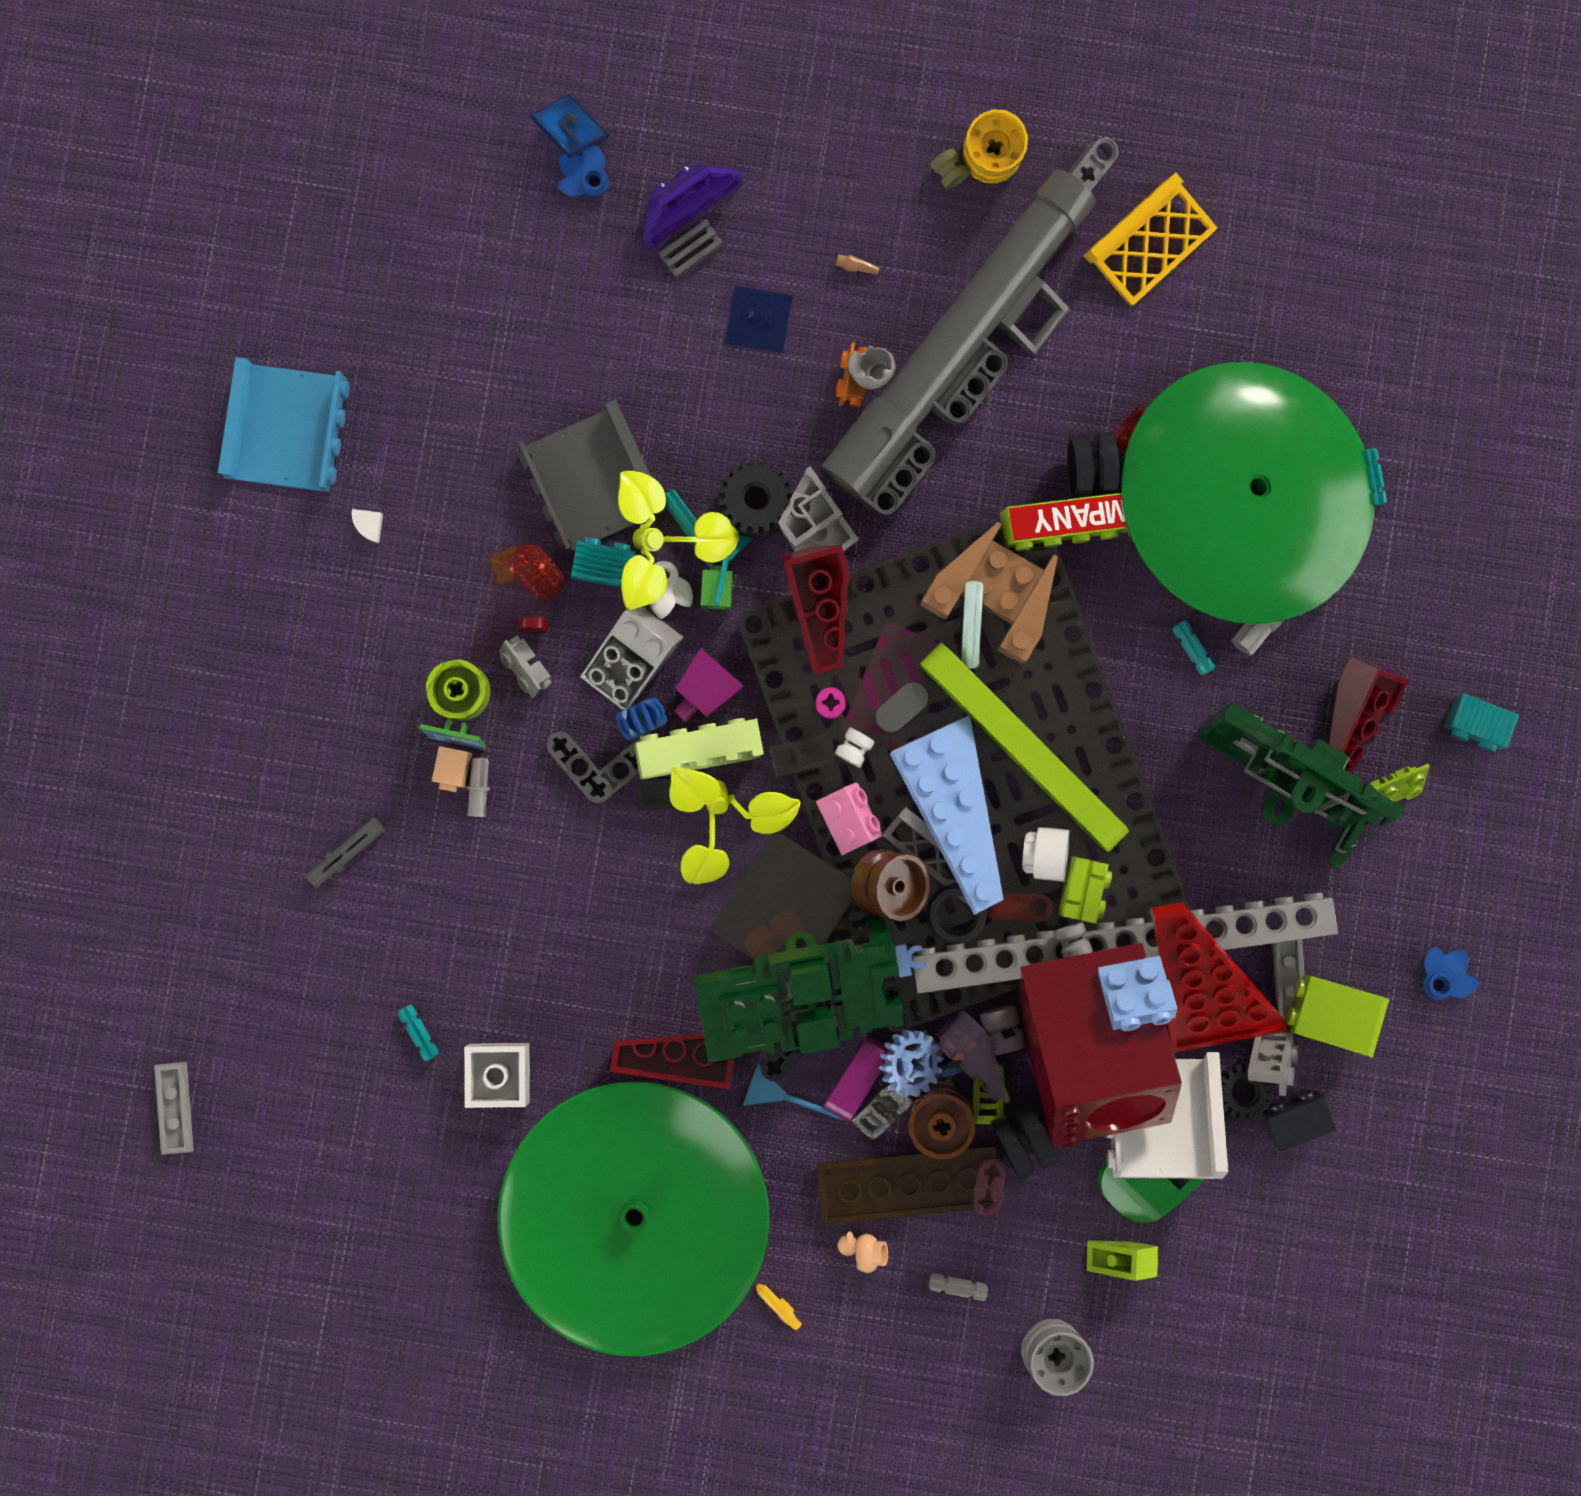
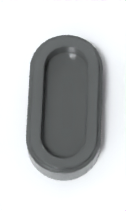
[875,683,928,733]

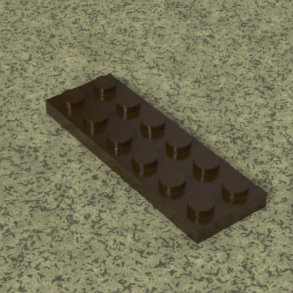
[817,1145,1002,1224]

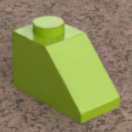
[1087,1240,1158,1281]

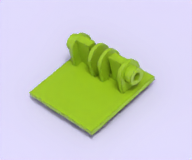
[1370,764,1430,802]

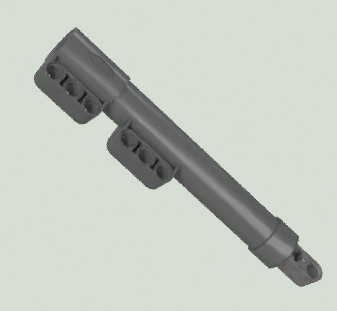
[820,138,1118,515]

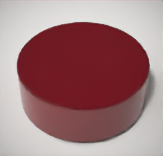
[518,616,548,634]

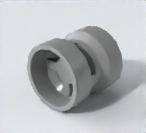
[1054,922,1093,958]

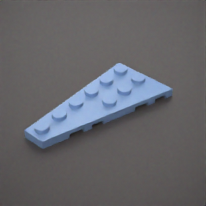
[890,715,1004,915]

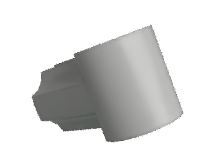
[1230,621,1283,656]

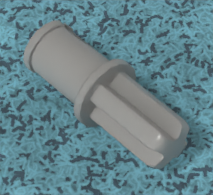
[466,758,490,817]

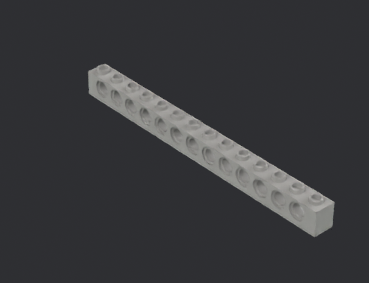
[912,892,1338,993]

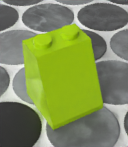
[1285,974,1389,1058]

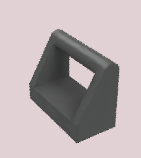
[997,276,1070,356]

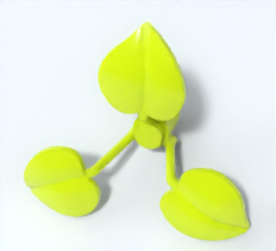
[618,471,739,610]
[669,768,800,884]

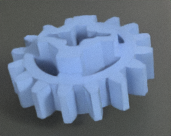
[879,1030,943,1097]

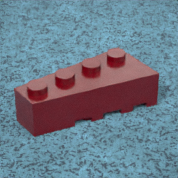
[610,1033,734,1090]

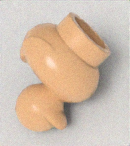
[837,1231,888,1273]

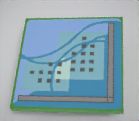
[420,719,487,751]

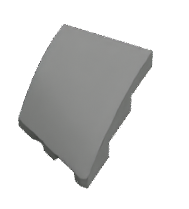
[778,466,859,551]

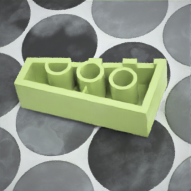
[634,718,764,780]

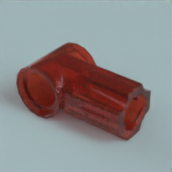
[992,893,1052,921]

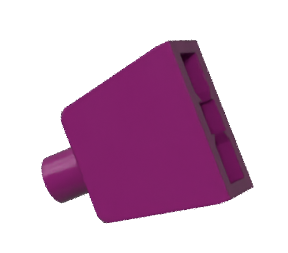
[673,649,744,723]

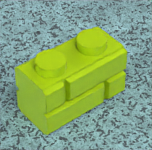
[1058,857,1112,924]

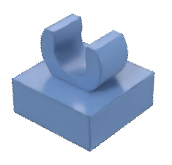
[895,944,926,977]

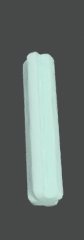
[961,581,983,669]

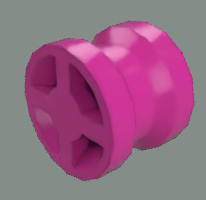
[815,687,846,719]

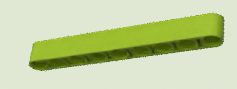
[920,643,1129,853]

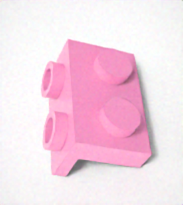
[816,782,882,855]

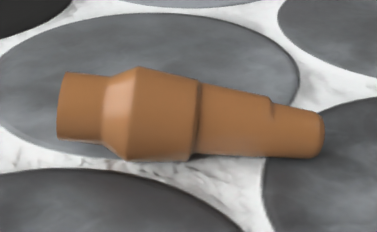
[835,254,879,275]

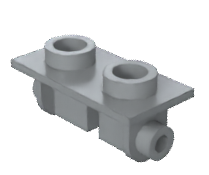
[499,636,552,699]

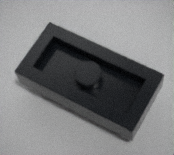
[635,779,675,811]

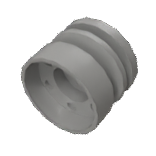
[1021,1319,1094,1396]

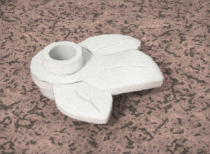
[650,561,693,619]

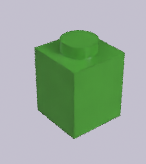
[701,566,733,610]

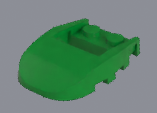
[1098,1157,1204,1223]

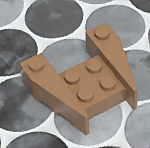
[920,522,1058,665]

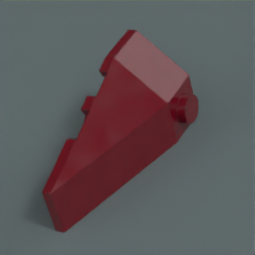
[781,544,849,675]
[1329,657,1409,773]

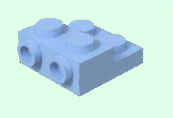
[1098,956,1177,1031]

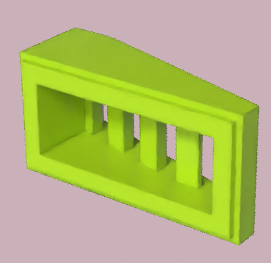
[972,1064,1004,1124]

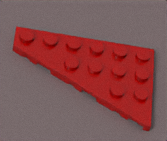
[1152,902,1287,1053]

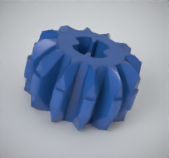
[615,697,667,740]

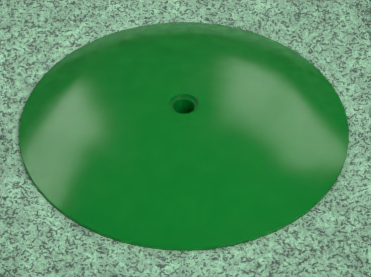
[1121,362,1375,624]
[498,1081,769,1356]

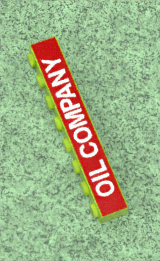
[1000,493,1131,551]

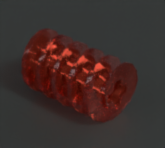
[508,544,565,601]

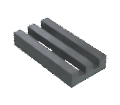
[659,220,723,279]

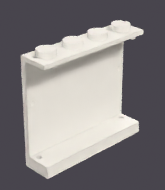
[1106,1052,1228,1179]

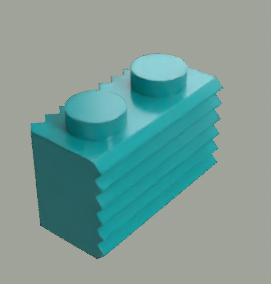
[571,537,636,588]
[1444,693,1519,752]

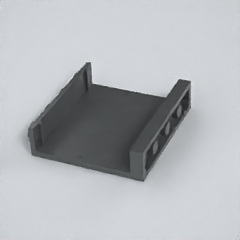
[517,399,665,554]

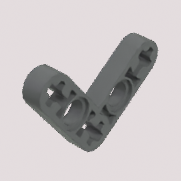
[547,731,641,803]

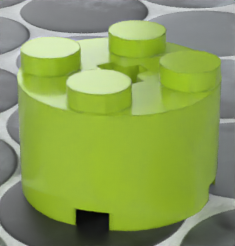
[426,660,491,721]

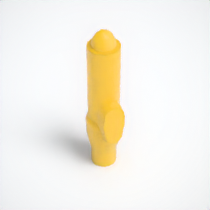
[756,1284,802,1331]

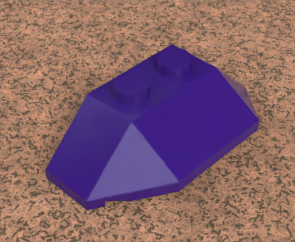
[643,163,743,250]

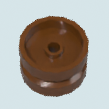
[851,849,930,921]
[909,1085,975,1160]

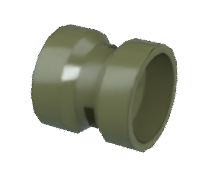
[930,148,970,190]

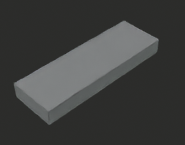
[1271,939,1305,1021]
[154,1061,194,1155]

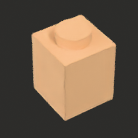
[432,746,472,792]

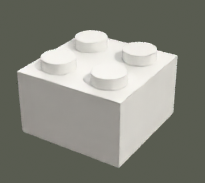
[464,1043,530,1108]

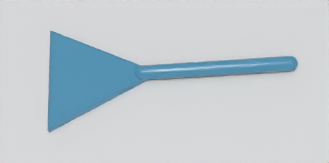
[743,1064,843,1120]

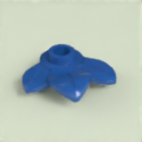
[557,142,609,197]
[1423,947,1480,1000]

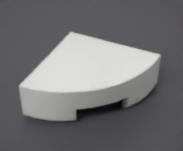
[352,509,383,543]

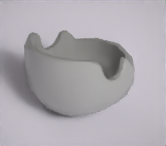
[847,346,896,390]

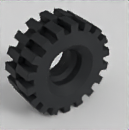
[719,460,793,537]

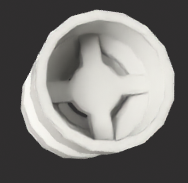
[834,727,875,768]

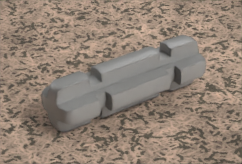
[929,1273,988,1301]

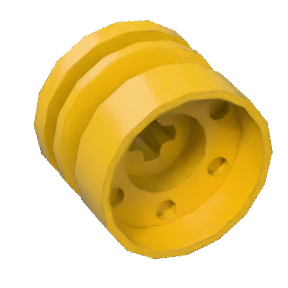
[962,109,1028,184]

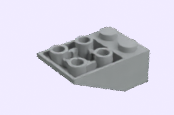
[580,606,684,710]

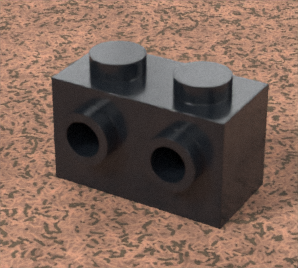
[1262,1089,1337,1152]

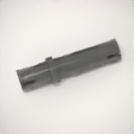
[305,817,386,889]

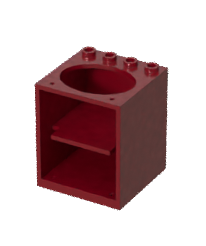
[1018,943,1182,1148]

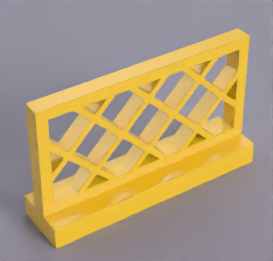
[1083,173,1217,307]

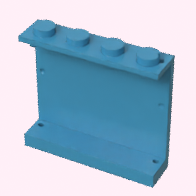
[218,357,350,493]

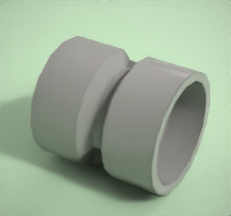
[979,1005,1027,1055]

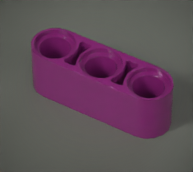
[823,1033,888,1123]

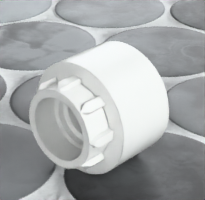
[1022,827,1070,882]

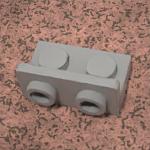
[1248,1032,1299,1096]

